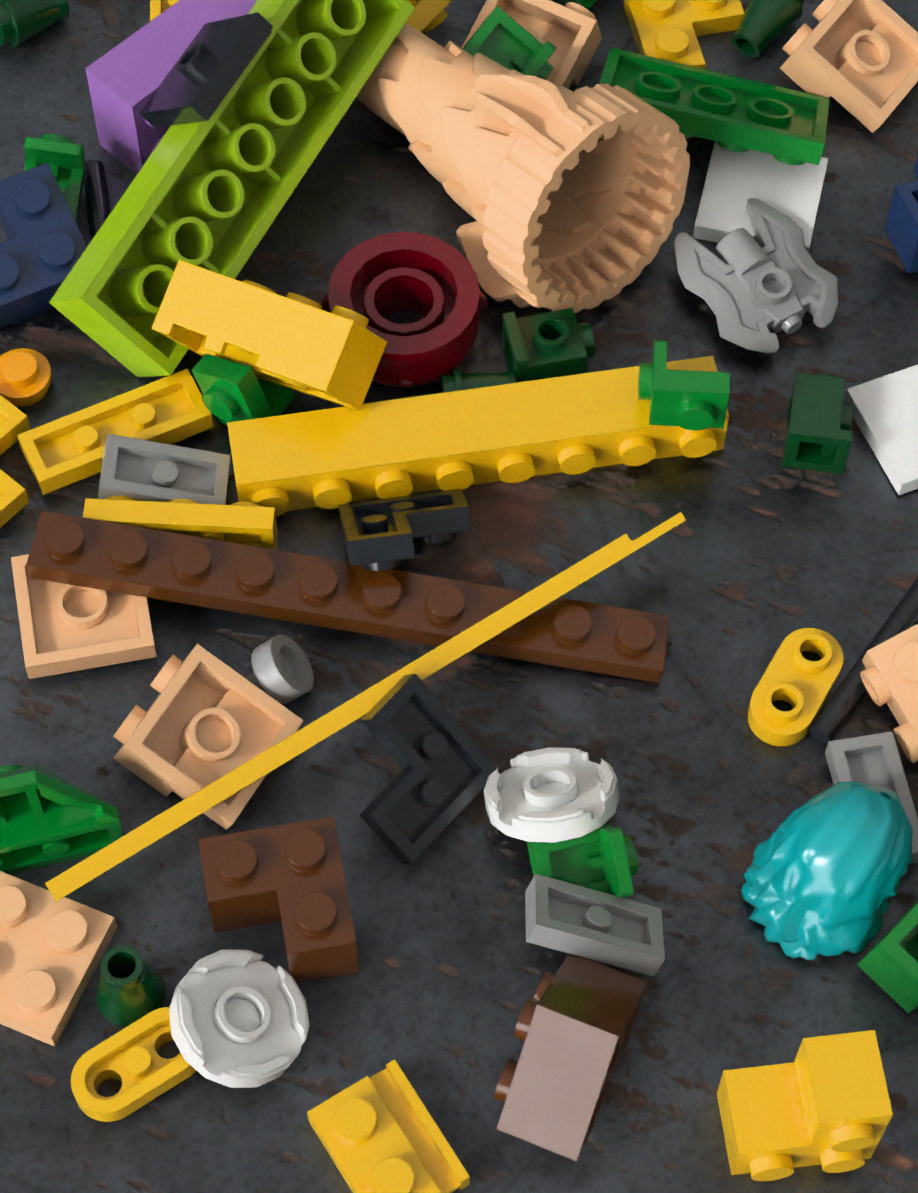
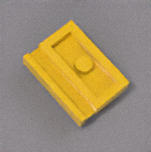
[307,1059,470,1193]

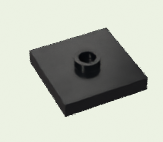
[139,12,273,127]

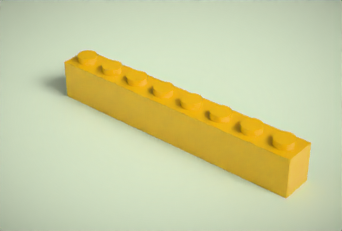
[227,356,729,517]

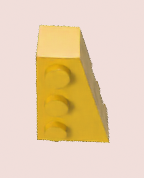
[151,260,387,411]

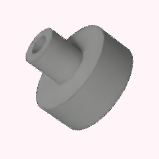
[245,634,314,704]

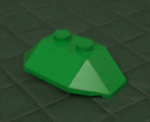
[0,764,124,875]

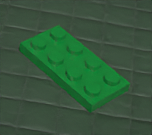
[599,48,830,165]

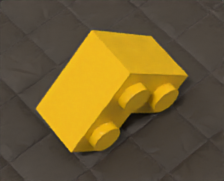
[717,1030,893,1181]

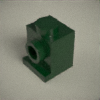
[501,308,595,383]
[782,372,853,475]

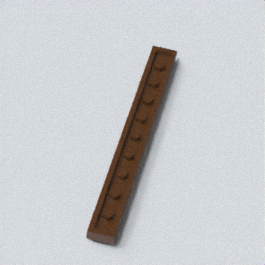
[26,511,670,683]

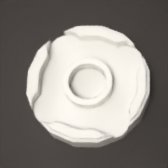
[484,747,619,842]
[169,950,310,1088]

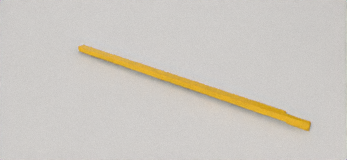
[44,512,686,902]

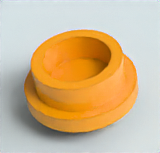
[0,348,52,407]

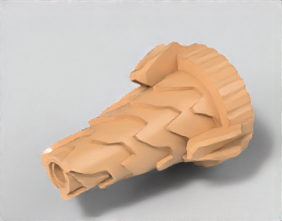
[356,23,690,313]

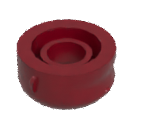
[321,232,488,388]

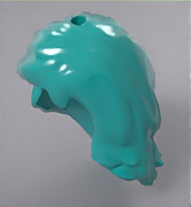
[741,781,913,960]

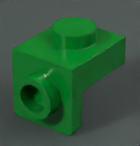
[462,6,556,79]
[24,134,86,224]
[638,340,730,431]
[192,354,295,425]
[527,823,638,898]

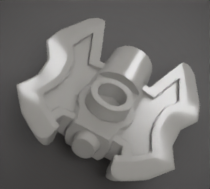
[674,198,838,353]

